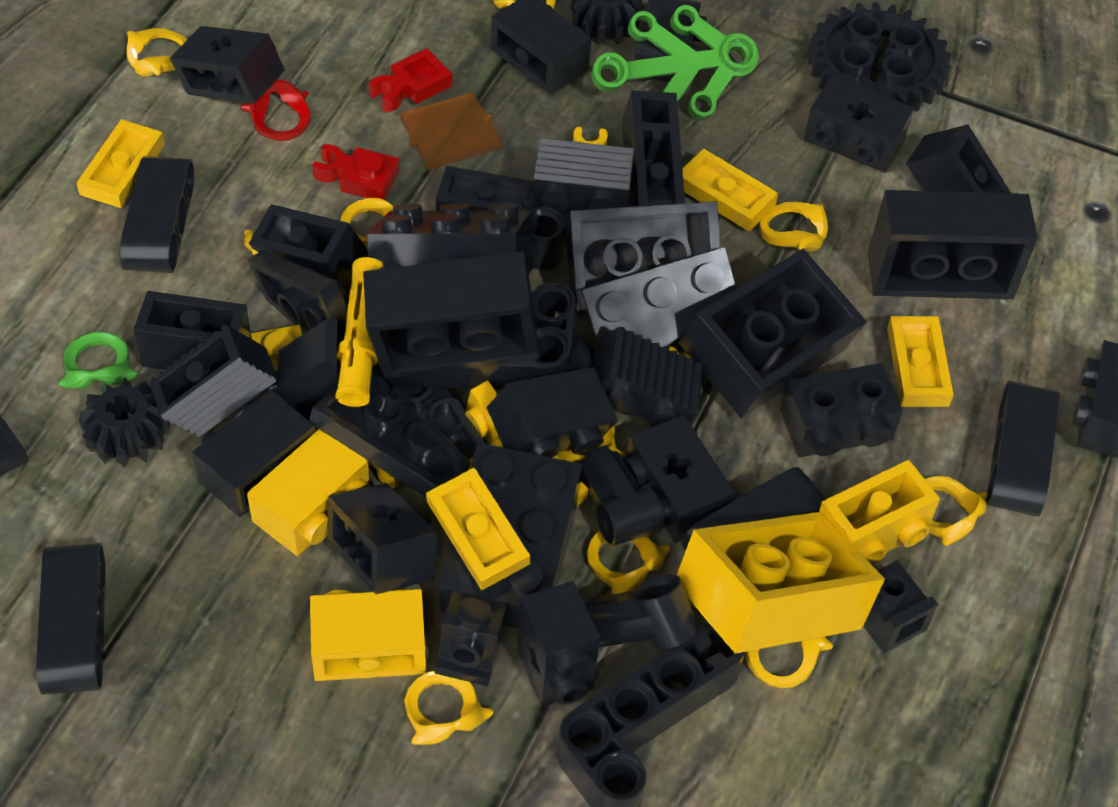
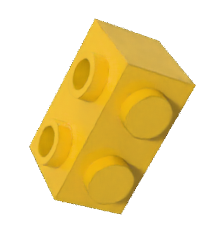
[819,459,940,563]

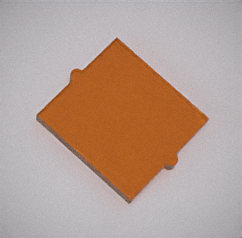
[400,92,502,170]

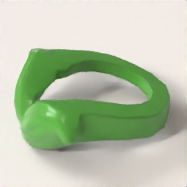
[58,332,138,390]

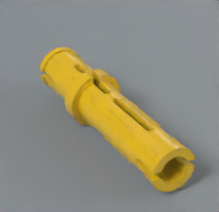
[335,257,384,407]

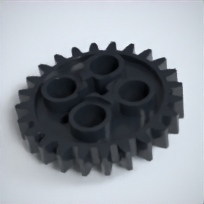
[808,2,952,112]

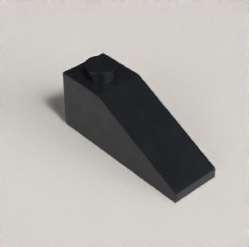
[622,91,685,207]

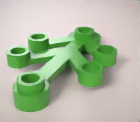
[591,5,759,121]

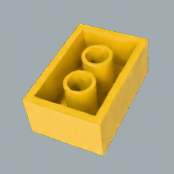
[676,512,885,654]

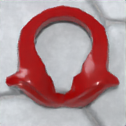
[241,79,311,141]

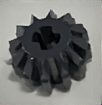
[570,0,643,44]
[79,377,171,468]

